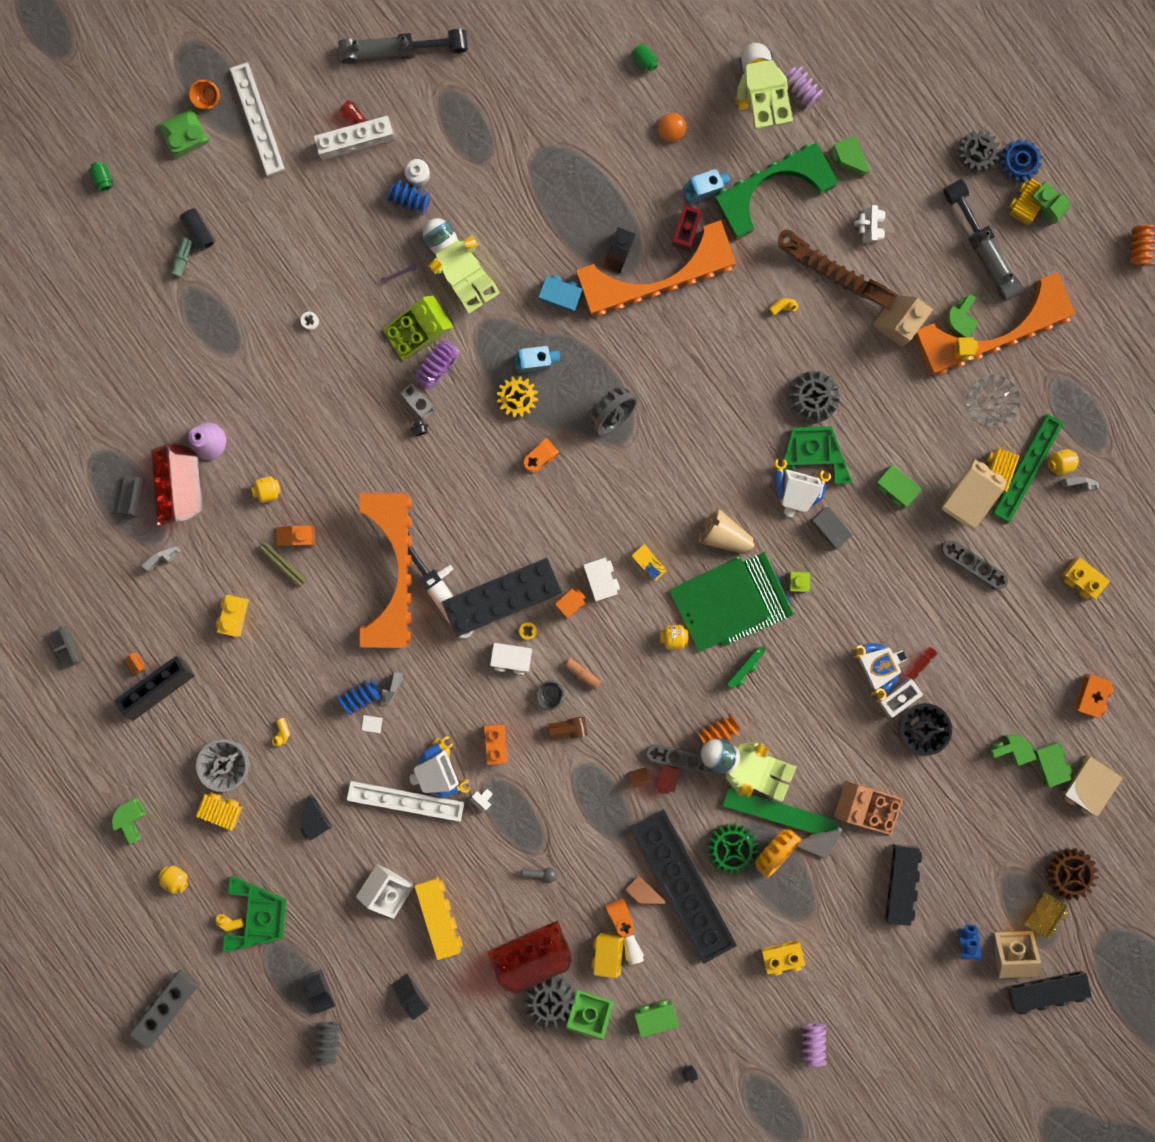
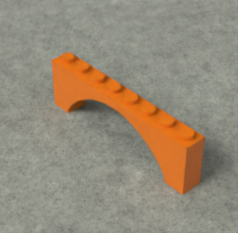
[576,220,736,317]
[914,272,1076,376]
[359,492,412,648]

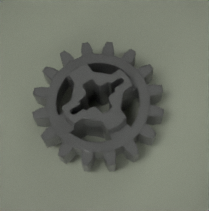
[958,129,1001,173]

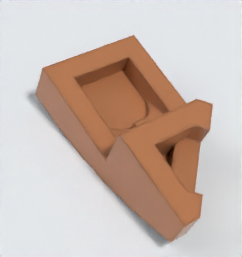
[626,876,667,905]

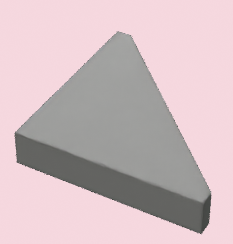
[797,827,842,859]

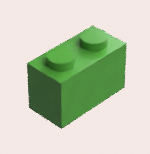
[875,465,922,508]
[1033,742,1072,787]
[634,999,679,1038]

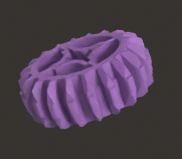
[415,341,459,389]

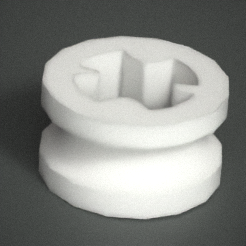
[301,312,319,330]

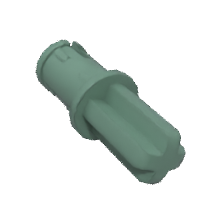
[170,238,193,276]

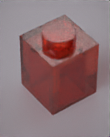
[655,764,681,794]

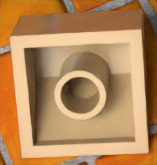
[994,931,1041,978]

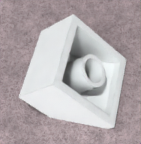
[356,864,414,919]

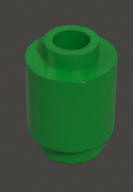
[631,43,659,73]
[88,162,113,192]

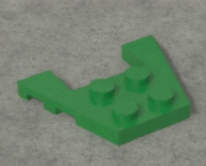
[783,426,852,484]
[223,876,287,953]

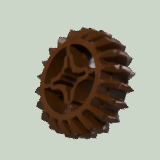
[1045,848,1099,900]

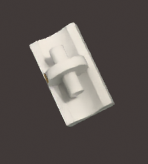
[854,205,885,244]

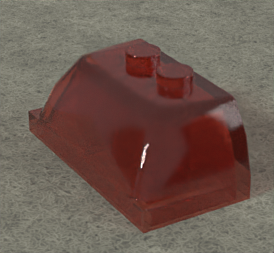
[151,444,202,526]
[487,920,572,994]

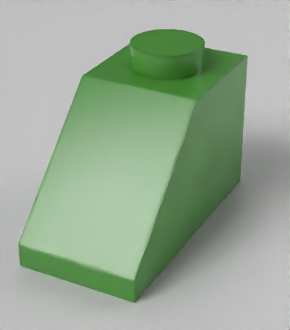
[831,136,870,177]

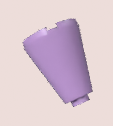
[188,422,226,460]

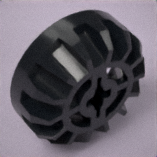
[898,703,952,756]

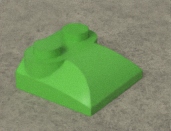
[158,108,209,159]
[566,990,614,1040]

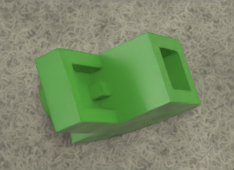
[1031,181,1070,225]
[946,294,979,338]
[988,734,1036,766]
[112,798,146,844]

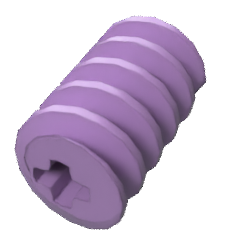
[785,66,823,109]
[802,1023,826,1067]

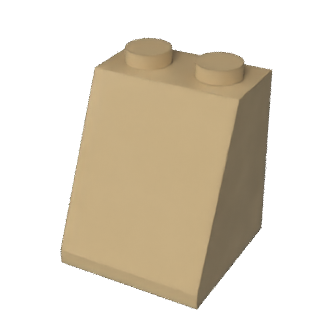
[872,295,933,348]
[942,460,1007,531]

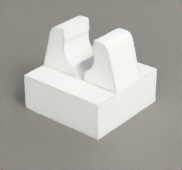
[469,789,493,812]

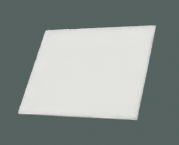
[362,715,383,733]

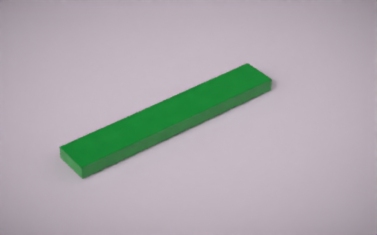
[992,414,1064,523]
[722,787,839,834]

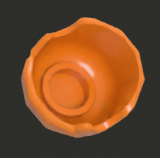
[188,80,220,109]
[658,113,687,143]

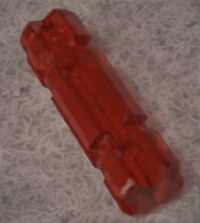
[906,647,937,680]

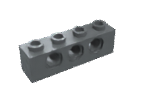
[130,970,200,1049]

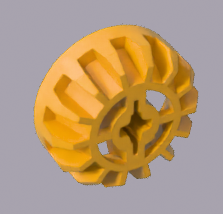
[755,830,802,878]

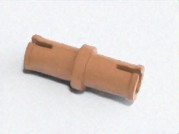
[564,658,602,691]

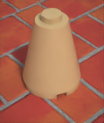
[699,508,754,554]

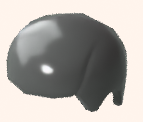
[536,680,565,710]

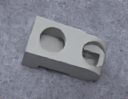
[400,383,437,420]

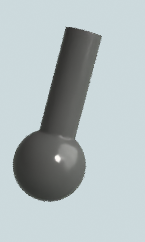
[521,867,557,883]

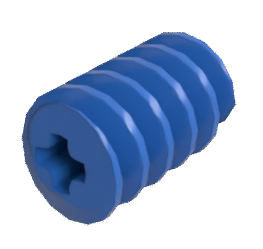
[388,180,430,216]
[337,677,381,715]

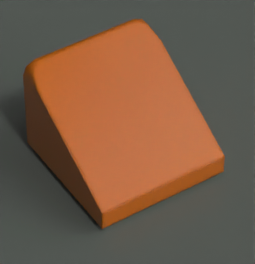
[125,653,146,676]

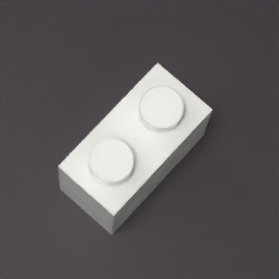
[584,558,620,601]
[490,643,532,675]
[878,679,923,718]

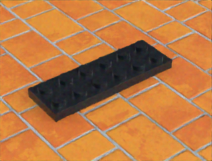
[441,558,562,637]

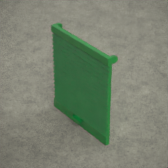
[721,551,795,647]
[669,556,771,652]

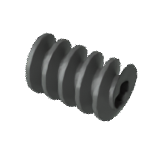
[312,1021,340,1065]

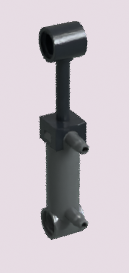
[338,29,468,64]
[943,179,1023,301]

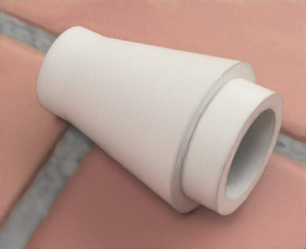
[623,935,644,966]

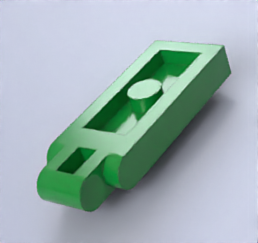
[726,646,765,689]

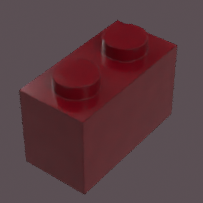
[672,205,702,252]

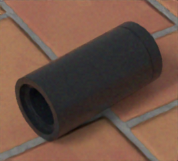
[179,208,215,251]

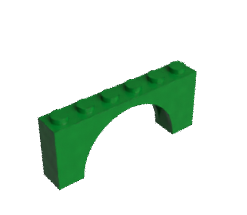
[714,143,838,241]

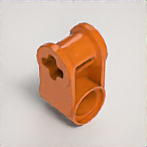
[524,438,560,473]
[606,898,634,937]

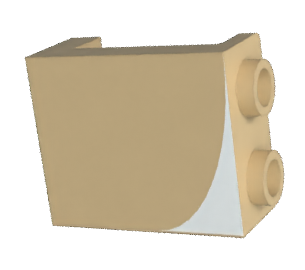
[1061,755,1123,817]

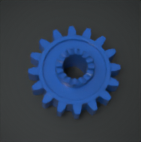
[999,139,1043,182]

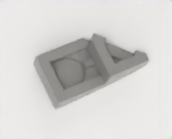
[1061,477,1099,491]
[142,547,181,571]
[381,672,404,706]

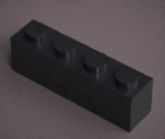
[114,655,195,721]
[885,844,922,926]
[1007,970,1092,1014]

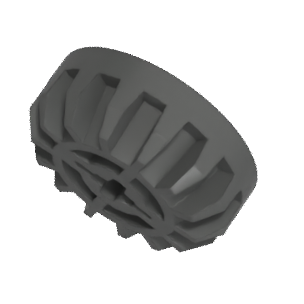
[787,371,840,424]
[589,388,637,436]
[523,974,576,1029]

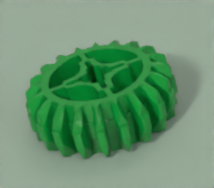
[706,823,759,876]

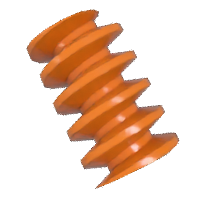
[1130,225,1155,267]
[697,713,740,745]

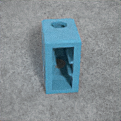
[683,169,730,206]
[514,346,560,374]

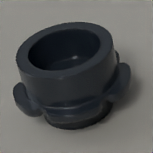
[410,421,429,436]
[682,1064,698,1084]

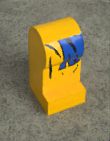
[631,544,667,581]

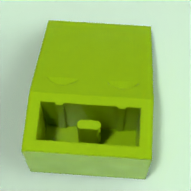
[382,296,454,361]

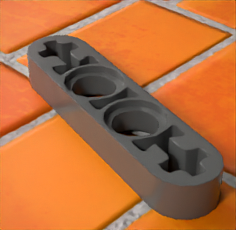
[941,540,1008,589]
[646,744,717,775]

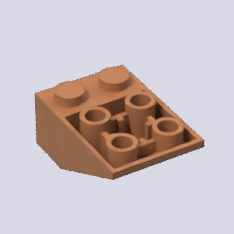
[834,780,903,835]

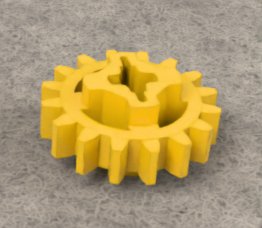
[497,376,538,418]

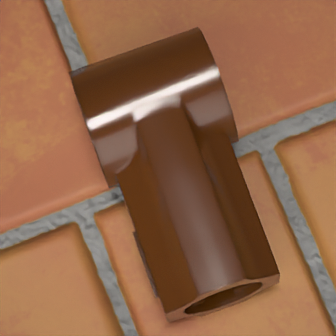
[548,716,588,740]

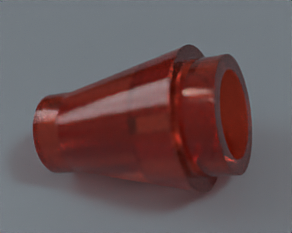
[339,100,367,124]

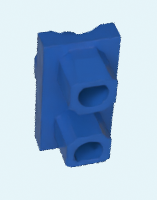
[957,925,982,961]

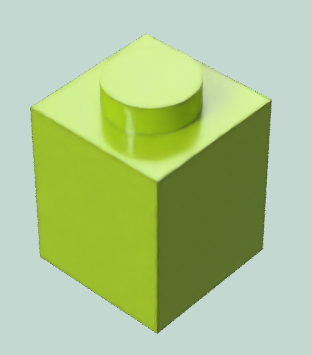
[788,572,810,592]

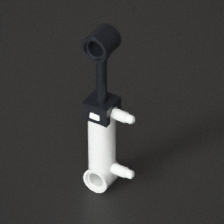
[408,531,474,638]

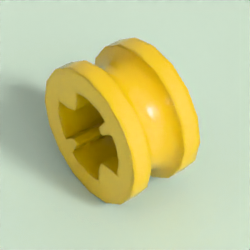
[519,622,537,640]

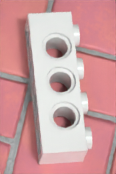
[314,116,395,160]

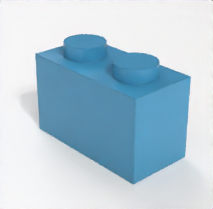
[539,275,583,313]

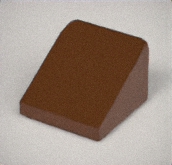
[628,768,650,788]

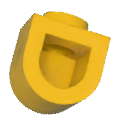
[955,337,978,362]

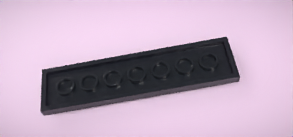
[630,809,737,964]

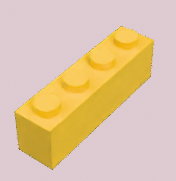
[415,877,463,960]

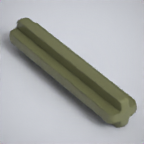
[259,542,306,587]

